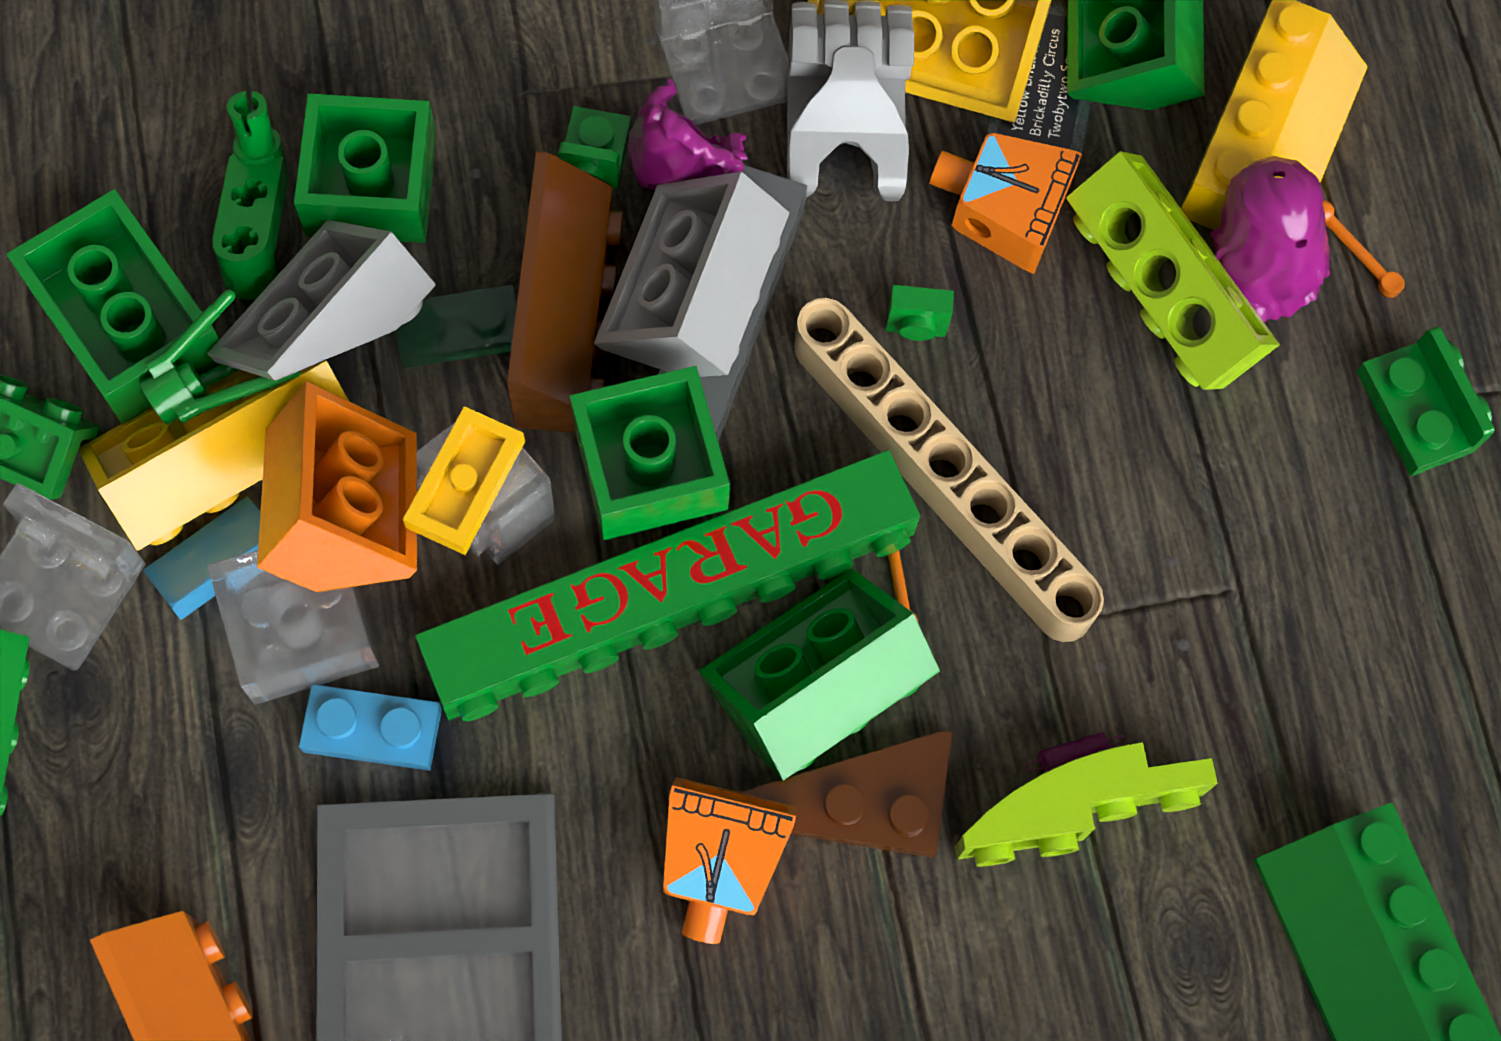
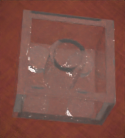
[207,550,379,705]

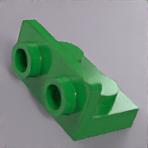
[1356,326,1495,477]
[0,374,100,500]

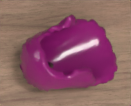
[628,79,748,192]
[1210,156,1330,322]

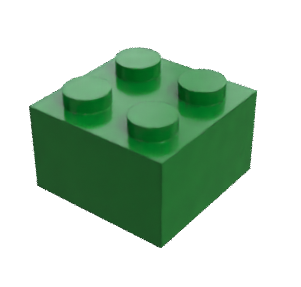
[294,94,437,243]
[570,366,730,540]

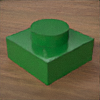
[885,285,954,341]

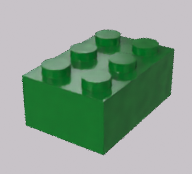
[6,189,219,424]

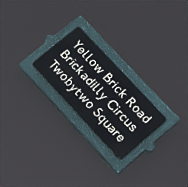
[987,4,1091,170]

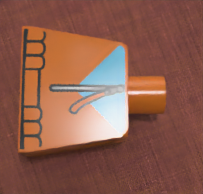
[929,133,1082,274]
[663,777,797,944]

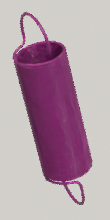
[1025,732,1126,772]

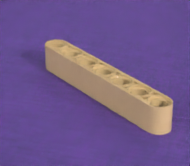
[794,298,1104,642]

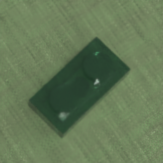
[396,285,517,369]

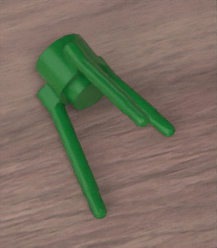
[139,290,301,425]

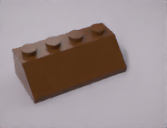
[507,151,623,433]

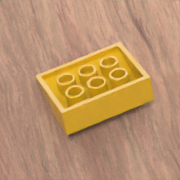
[808,0,1052,123]

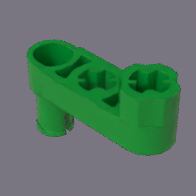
[212,91,289,300]

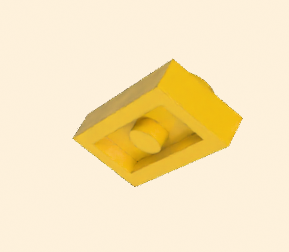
[403,406,525,555]

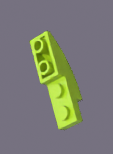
[955,742,1218,867]

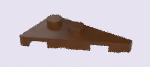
[740,730,953,858]

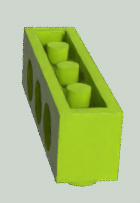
[1066,151,1280,390]

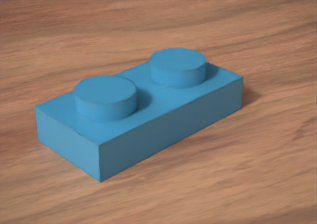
[299,684,442,771]

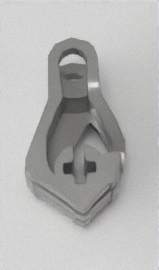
[787,0,914,201]

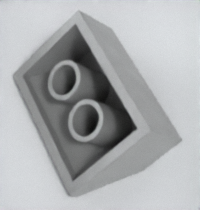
[594,172,790,377]

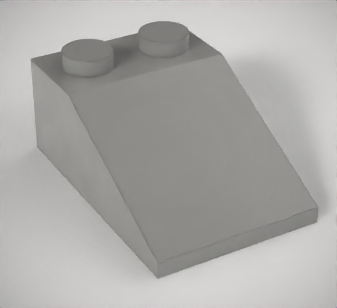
[207,220,436,381]

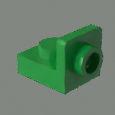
[558,106,632,189]

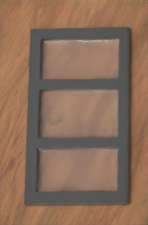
[316,792,562,1041]

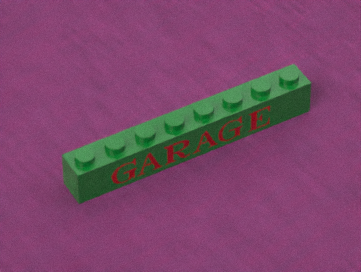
[415,450,920,721]

